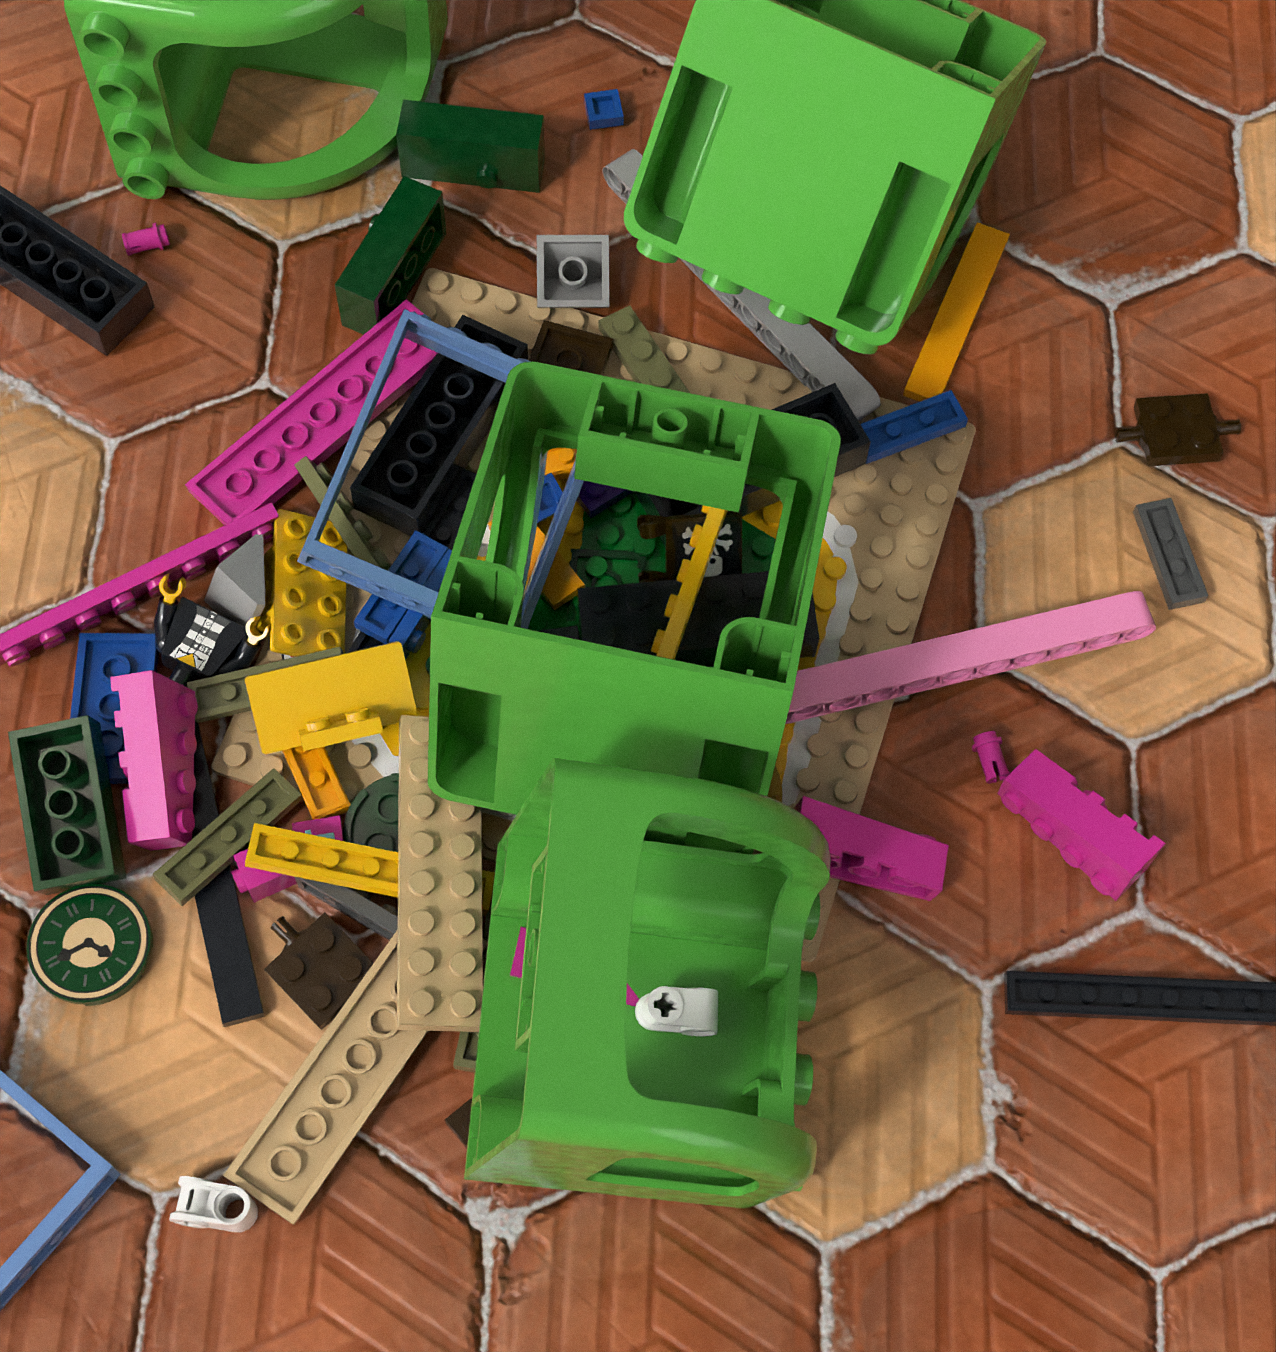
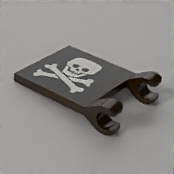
[637,511,742,583]

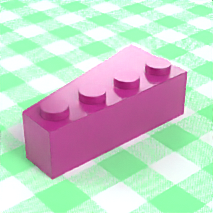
[110,670,198,851]
[997,749,1166,901]
[793,796,949,901]

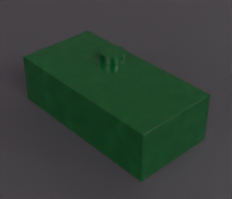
[396,100,545,193]
[334,176,447,335]
[8,715,127,895]

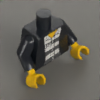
[154,573,270,688]

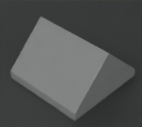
[537,235,609,308]
[204,534,265,627]

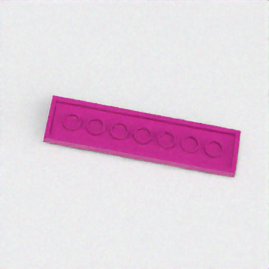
[185,299,437,525]
[0,502,279,667]

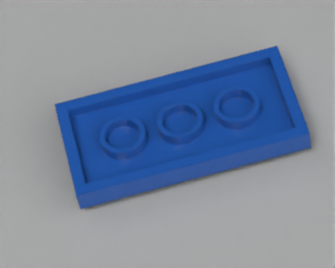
[70,633,159,784]

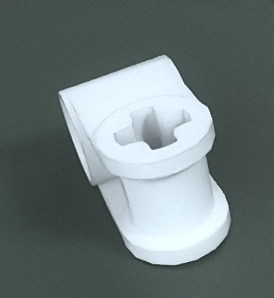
[635,986,718,1036]
[169,1176,258,1232]

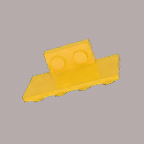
[256,509,347,657]
[245,641,418,754]

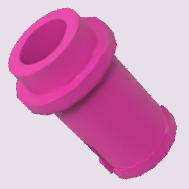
[122,222,170,256]
[972,731,1010,784]

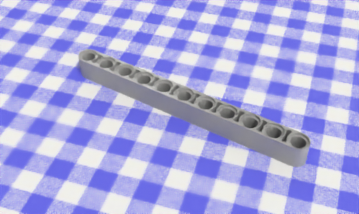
[602,149,881,421]

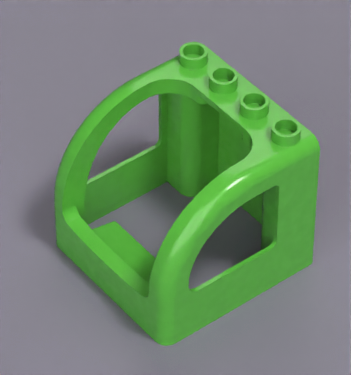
[64,0,448,200]
[624,0,1047,354]
[428,362,841,854]
[464,758,831,1208]

